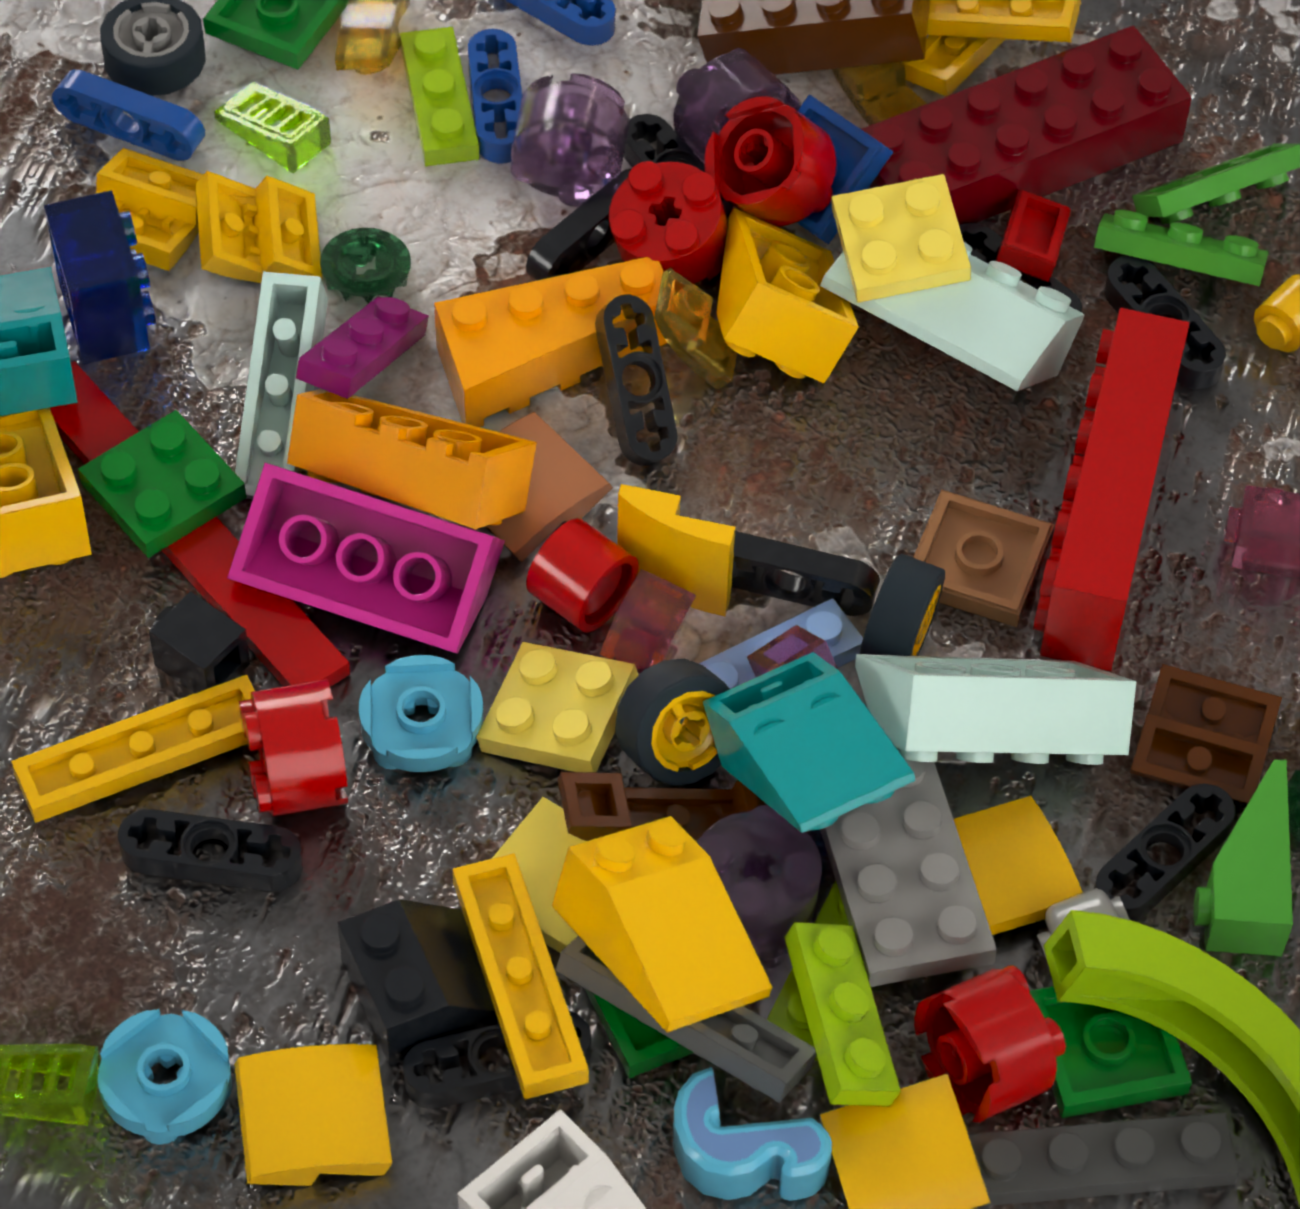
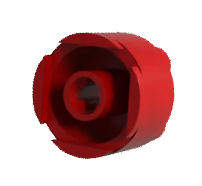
[704,96,836,226]
[609,161,728,294]
[239,679,348,817]
[914,965,1066,1123]

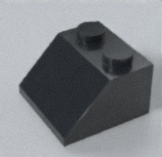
[337,899,499,1066]

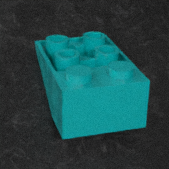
[0,267,78,416]
[703,652,916,833]

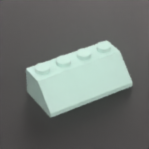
[820,242,1085,391]
[855,654,1136,765]

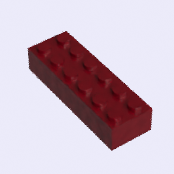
[861,25,1192,225]

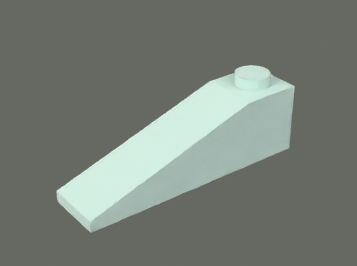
[235,271,328,499]

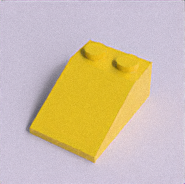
[716,208,859,384]
[0,408,92,578]
[552,816,772,1032]

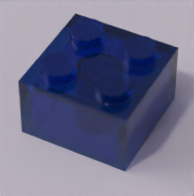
[44,190,156,365]

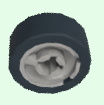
[100,0,206,96]

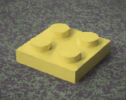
[832,174,971,303]
[476,642,638,773]

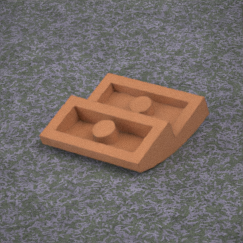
[485,412,613,563]

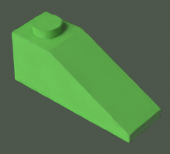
[1193,759,1293,957]

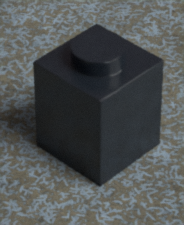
[149,591,250,693]

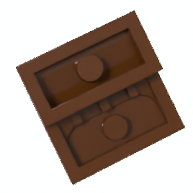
[1130,664,1282,806]

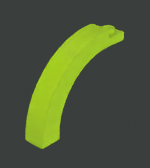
[1043,910,1300,1207]

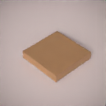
[913,489,1055,627]

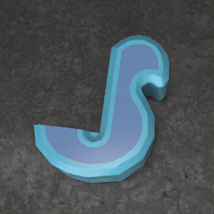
[673,1067,832,1201]

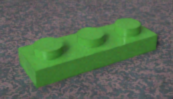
[1132,144,1300,224]
[1094,210,1269,287]

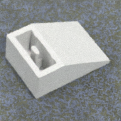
[457,1109,646,1209]

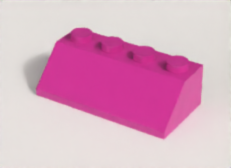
[227,463,505,654]

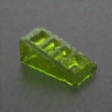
[214,82,331,174]
[0,1044,101,1126]

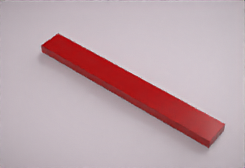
[50,361,350,687]

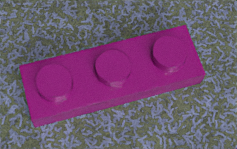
[296,296,429,399]

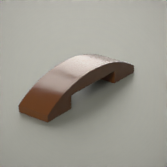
[557,772,810,854]

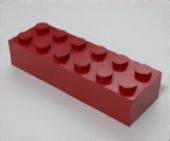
[1033,308,1190,672]

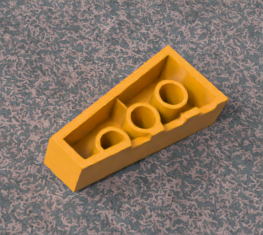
[434,257,673,427]
[287,388,537,530]

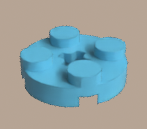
[359,655,484,772]
[97,1009,233,1145]

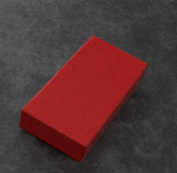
[996,190,1071,282]

